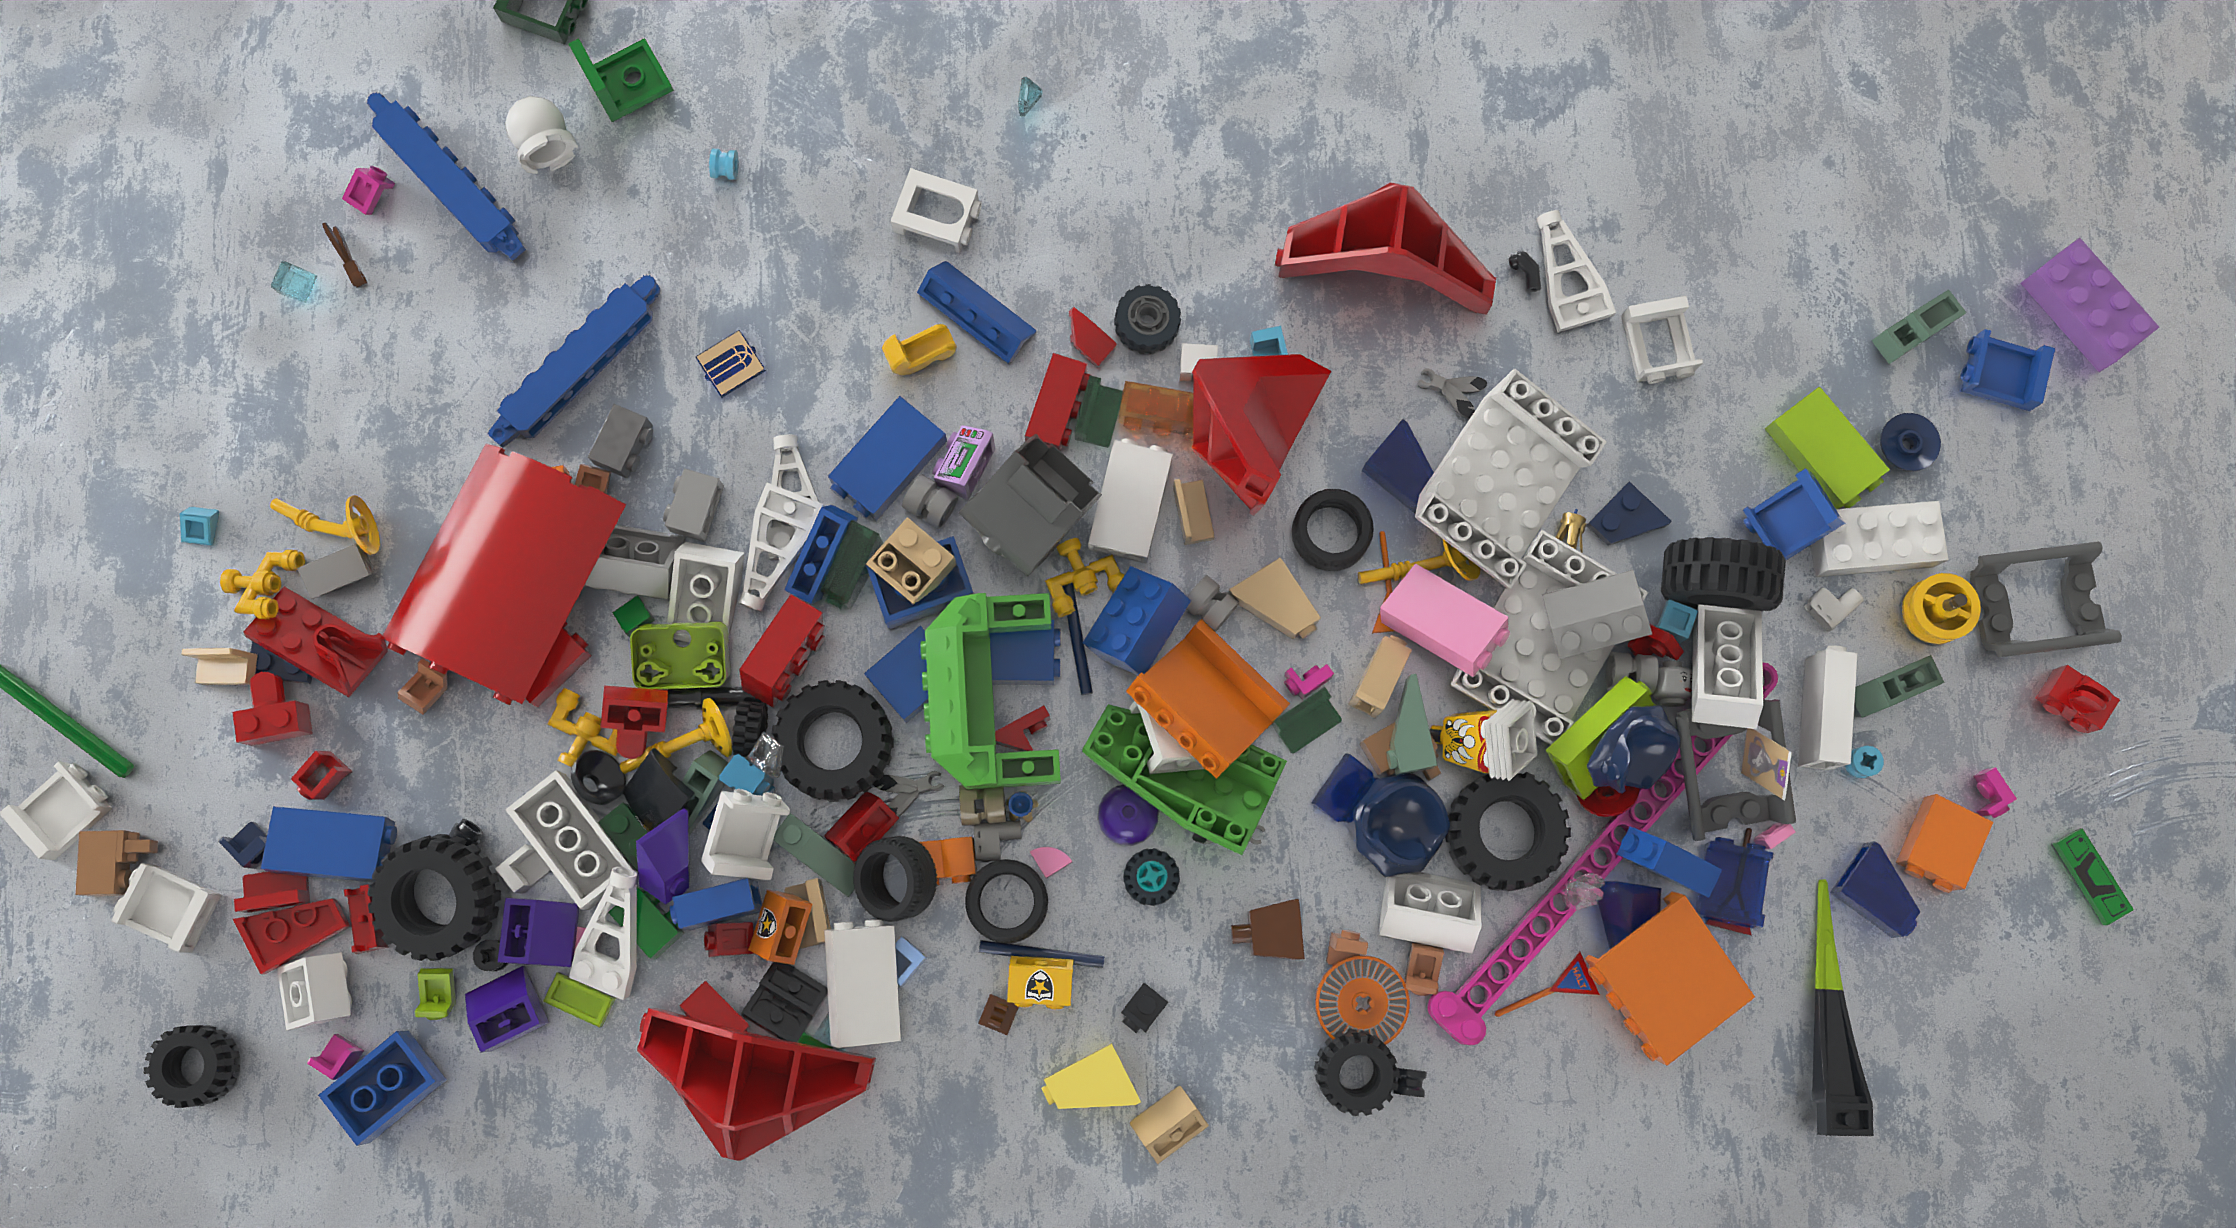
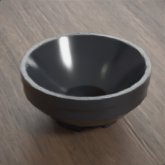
[571,750,626,805]

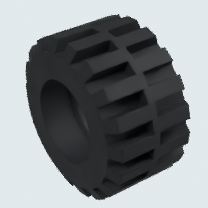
[144,1025,240,1108]
[1314,1029,1400,1116]

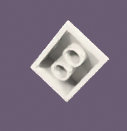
[667,542,744,643]

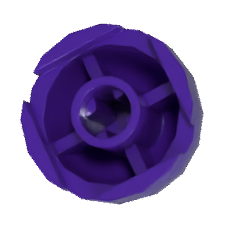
[1097,784,1159,846]

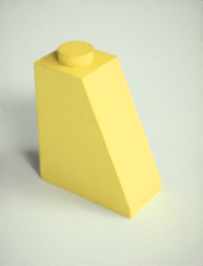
[1041,1043,1141,1109]

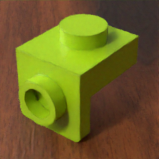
[415,968,456,1020]

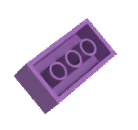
[2020,237,2160,372]

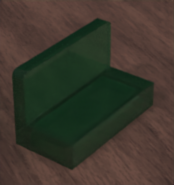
[1075,375,1124,448]
[1271,687,1342,754]

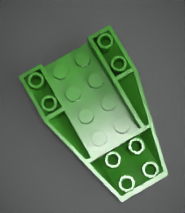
[1082,704,1287,855]

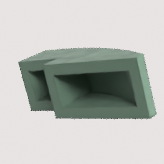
[1872,289,1967,364]

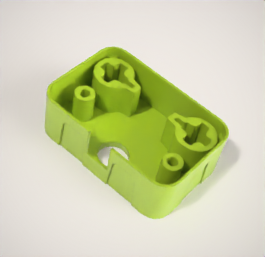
[630,622,731,689]

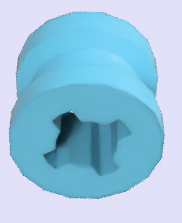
[709,148,739,180]
[1845,746,1884,779]

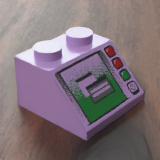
[932,425,995,501]

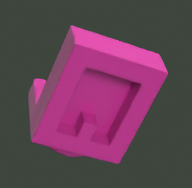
[342,166,395,215]
[1284,664,1334,700]
[1973,767,2017,818]

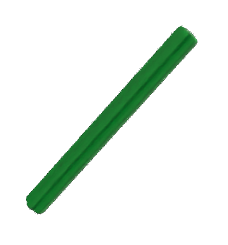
[0,665,134,778]

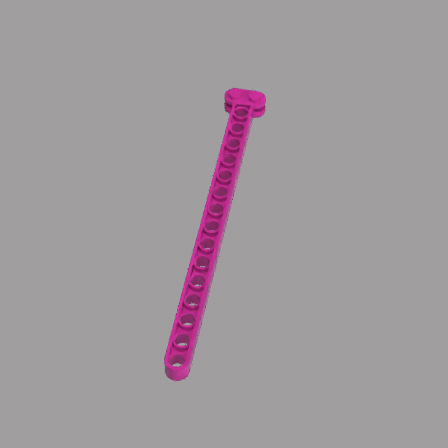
[1427,662,1778,1045]

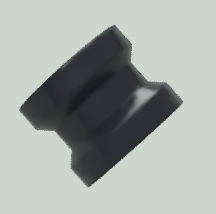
[473,940,509,971]
[1393,1068,1427,1097]

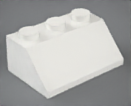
[1379,872,1482,954]

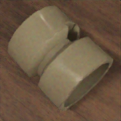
[959,785,1006,826]

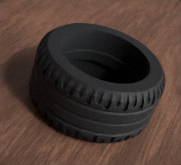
[1292,489,1374,571]
[853,836,937,922]
[965,859,1048,943]

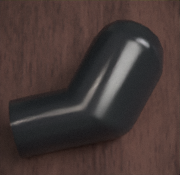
[1509,251,1541,292]

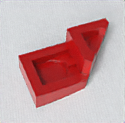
[1069,307,1117,366]

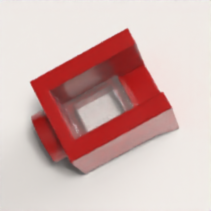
[291,750,353,800]

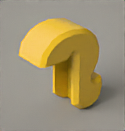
[882,324,957,376]

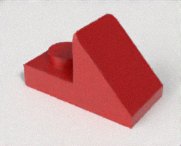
[995,705,1051,752]

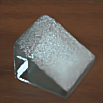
[271,261,318,303]

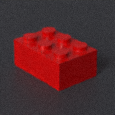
[739,594,825,708]

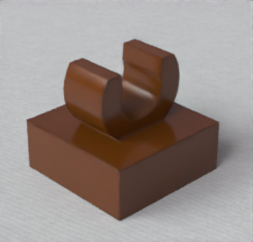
[978,994,1019,1035]

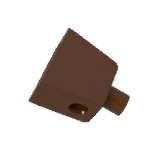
[1231,899,1305,960]

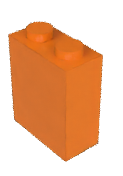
[1896,794,1993,893]

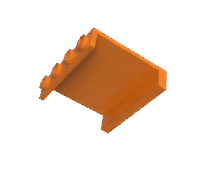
[1126,619,1290,779]
[1584,891,1755,1066]

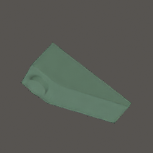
[1854,655,1945,718]
[1386,674,1437,776]
[682,750,729,836]
[773,813,856,897]

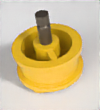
[1902,573,1981,644]

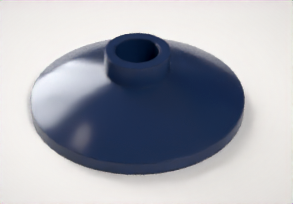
[1880,413,1941,472]

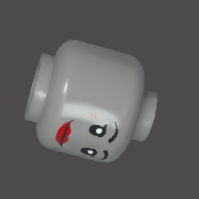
[1653,661,1692,707]

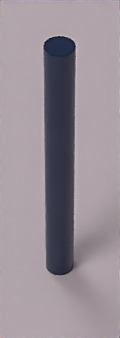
[1062,583,1093,695]
[979,940,1105,968]

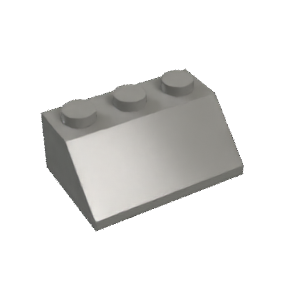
[584,525,685,599]
[1542,570,1652,659]

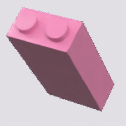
[1380,563,1510,677]

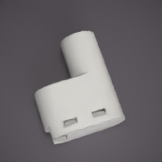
[1804,587,1864,631]

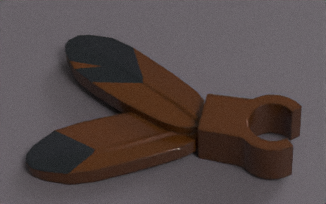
[322,222,368,288]

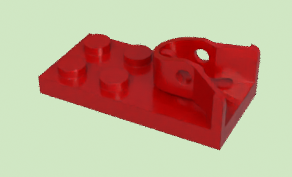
[243,586,388,698]

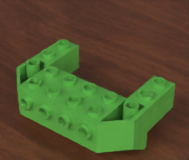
[921,593,1061,790]

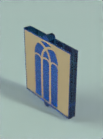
[695,330,766,398]

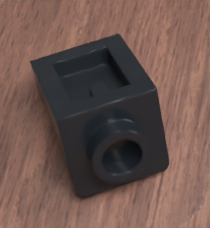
[1121,983,1169,1034]

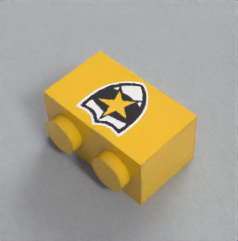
[1007,956,1074,1009]

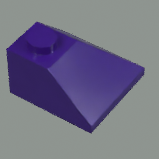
[636,808,690,905]

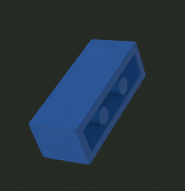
[784,505,858,604]

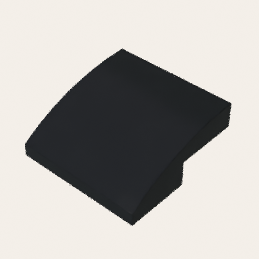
[623,748,695,831]
[741,962,828,1043]

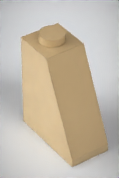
[1228,557,1321,639]
[1348,635,1412,718]

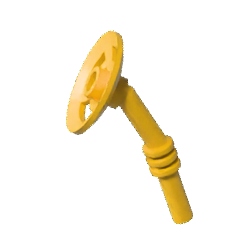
[270,495,380,555]
[1358,539,1481,584]
[619,698,733,774]

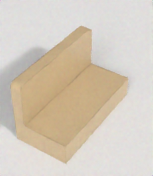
[1173,479,1215,545]
[181,648,258,685]
[784,878,831,949]
[1130,1086,1209,1164]

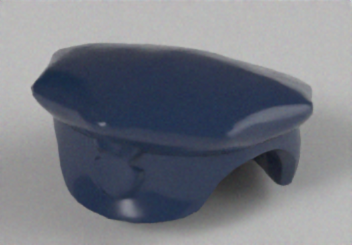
[1587,705,1680,794]
[1353,773,1450,877]

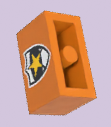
[749,889,812,965]

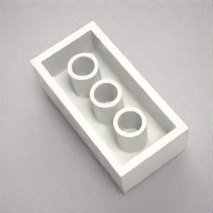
[1811,501,1949,577]
[1692,604,1763,729]
[505,770,638,910]

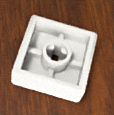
[1481,699,1537,781]

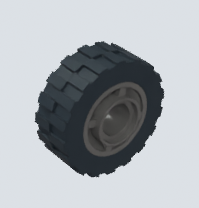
[1114,284,1181,354]

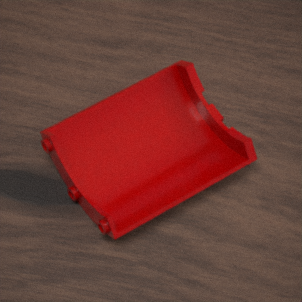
[383,444,626,705]

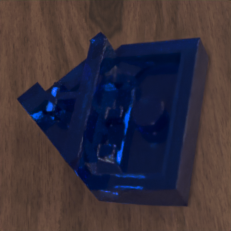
[1311,753,1379,823]

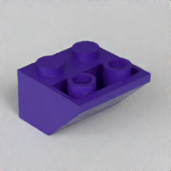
[498,898,579,967]
[465,966,549,1053]

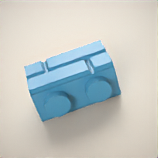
[719,754,775,796]

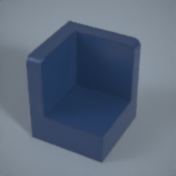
[218,822,267,869]

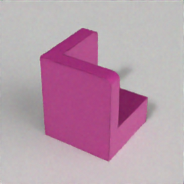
[307,1034,364,1080]

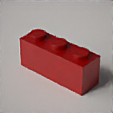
[1025,353,1091,451]

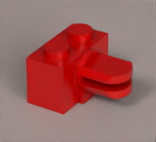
[2035,664,2120,733]
[232,672,313,746]
[600,685,668,759]

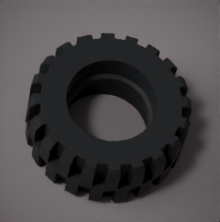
[1661,537,1786,612]
[771,680,894,802]
[1445,772,1571,891]
[368,834,501,961]

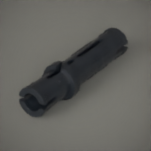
[668,687,763,710]

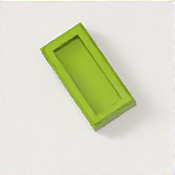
[543,972,616,1028]

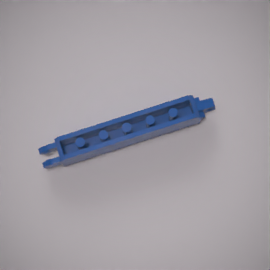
[367,92,526,261]
[487,274,661,448]

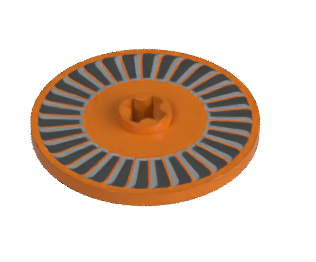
[1315,955,1410,1045]

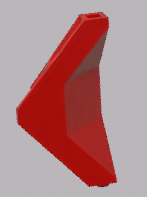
[1275,182,1497,315]
[1192,354,1331,516]
[637,1008,876,1161]

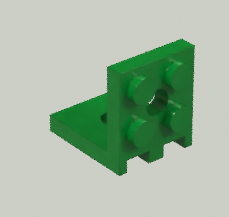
[568,38,674,122]

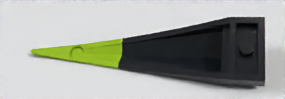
[1812,879,1874,1136]

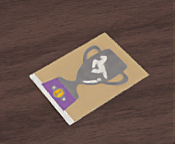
[1741,728,1792,801]

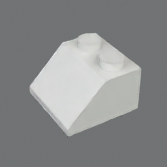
[277,952,352,1031]

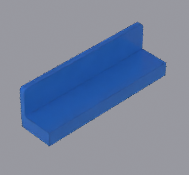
[917,261,1037,364]

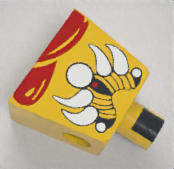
[1430,710,1497,773]

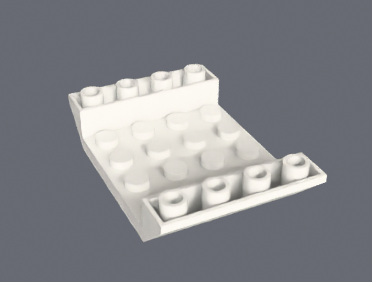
[1415,369,1607,589]
[1450,530,1648,745]

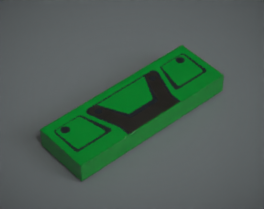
[2053,828,2134,925]

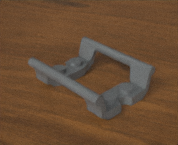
[1970,541,2122,657]
[1675,699,1796,841]

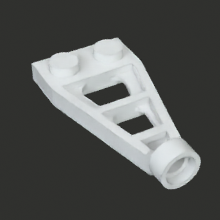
[1536,210,1616,333]
[766,434,819,560]
[738,482,824,612]
[569,867,638,1000]

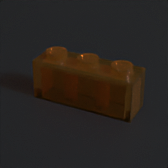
[1118,381,1193,440]

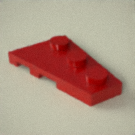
[233,898,350,974]

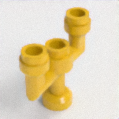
[1045,538,1125,618]
[220,549,305,619]
[547,687,618,767]

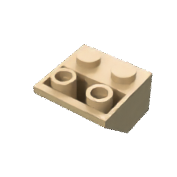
[866,517,957,605]

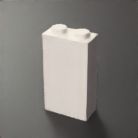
[1088,438,1173,564]
[1798,646,1857,771]
[824,919,901,1048]

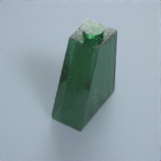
[820,520,884,610]

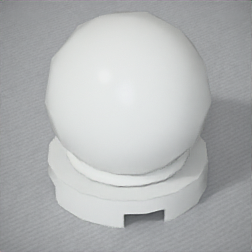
[505,96,578,174]

